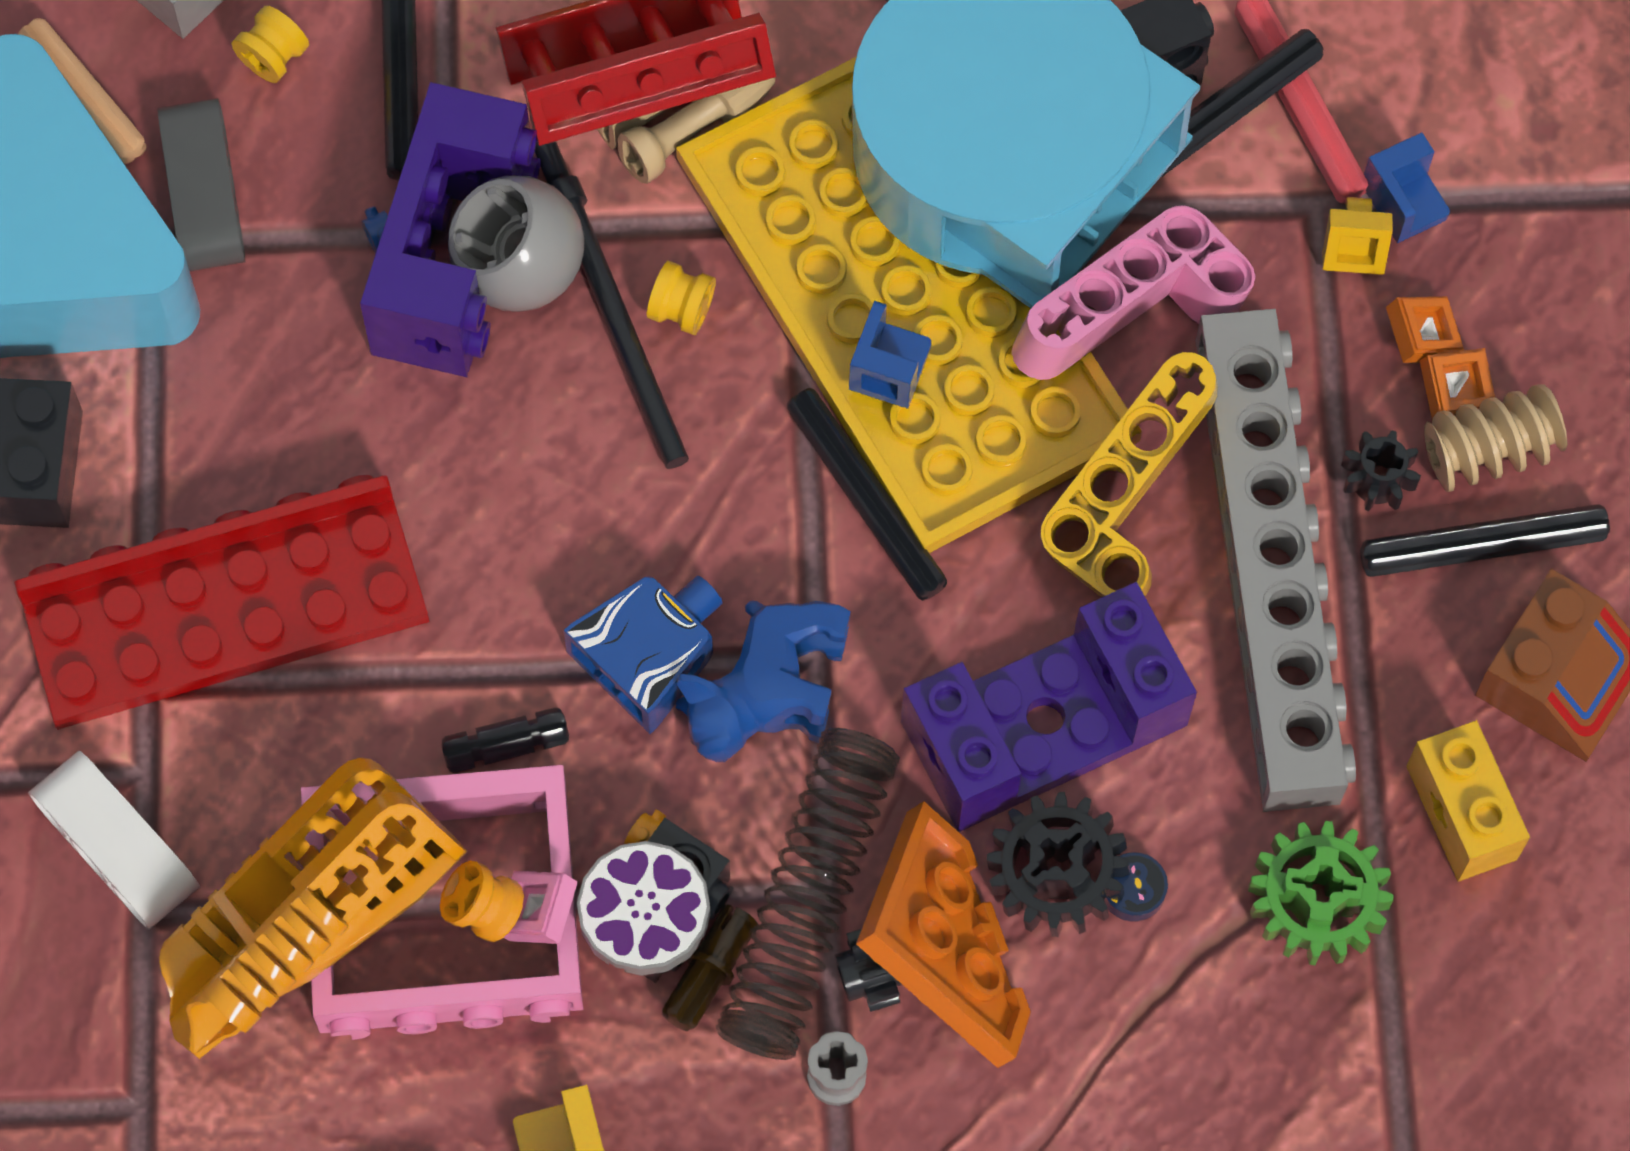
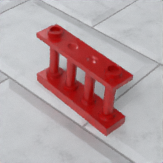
[496,0,776,146]

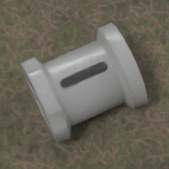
[807,1031,868,1106]

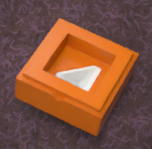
[1386,296,1465,363]
[1420,348,1495,419]

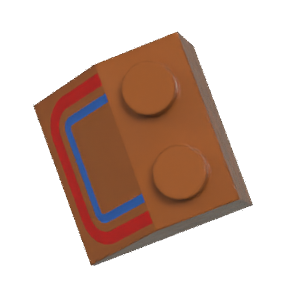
[1475,568,1630,762]

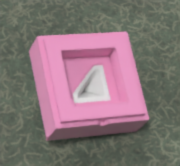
[503,871,578,944]

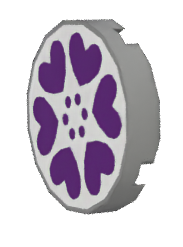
[577,841,711,976]

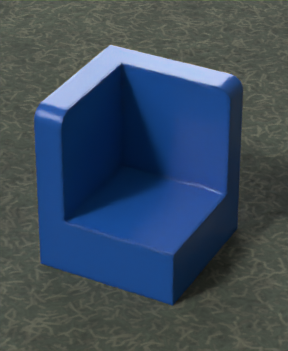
[1364,132,1450,244]
[849,301,931,409]

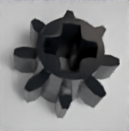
[1341,430,1421,511]
[834,928,902,1012]

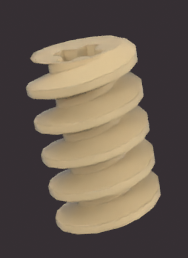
[1424,384,1568,492]

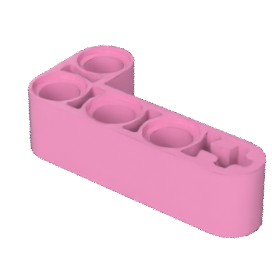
[1012,206,1255,380]

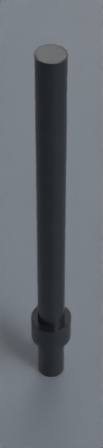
[535,141,689,469]

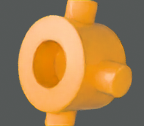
[624,809,666,844]

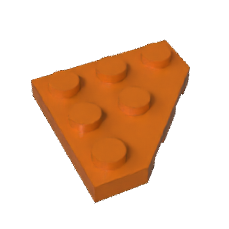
[856,801,1031,1068]

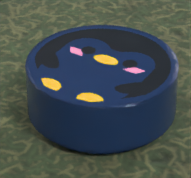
[1104,852,1168,922]

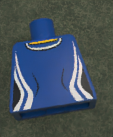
[564,576,723,734]

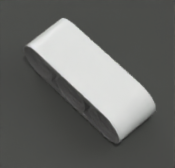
[28,750,200,930]

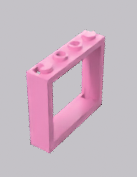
[301,765,583,1040]

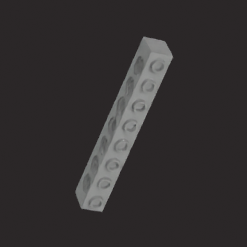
[1195,309,1356,812]

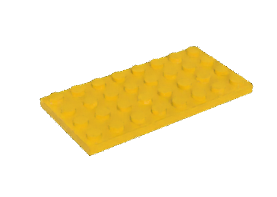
[676,56,1142,553]

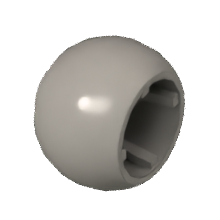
[448,175,584,312]

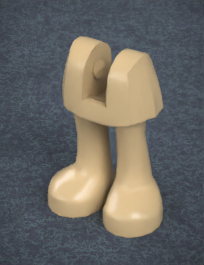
[597,78,775,184]

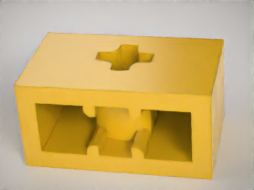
[1406,720,1530,882]

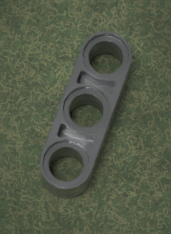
[157,98,246,271]

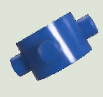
[361,206,388,254]

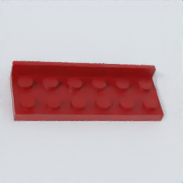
[14,475,430,730]

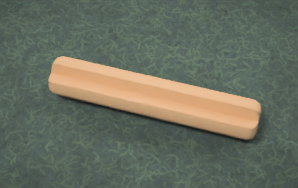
[18,18,146,164]

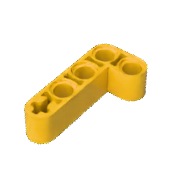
[1041,352,1218,597]

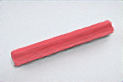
[1234,0,1368,204]

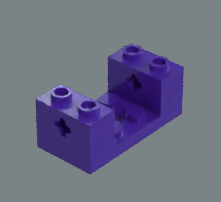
[360,82,540,377]
[901,582,1197,832]

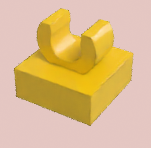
[1322,197,1393,275]

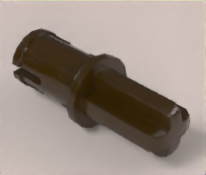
[662,904,759,1031]

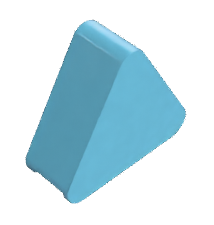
[0,34,200,358]

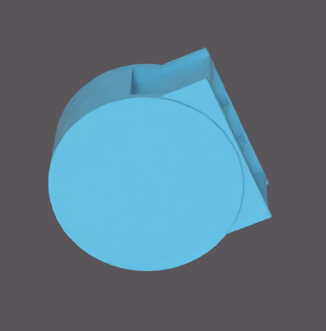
[852,0,1201,308]

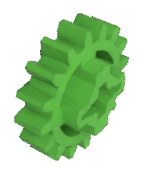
[1248,821,1394,965]

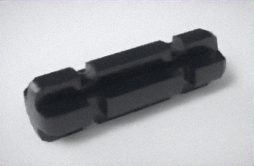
[441,707,569,773]

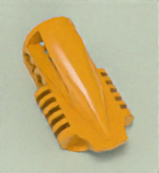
[159,758,467,1059]

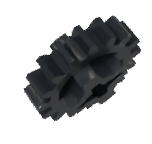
[986,792,1130,937]

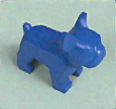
[675,600,851,762]

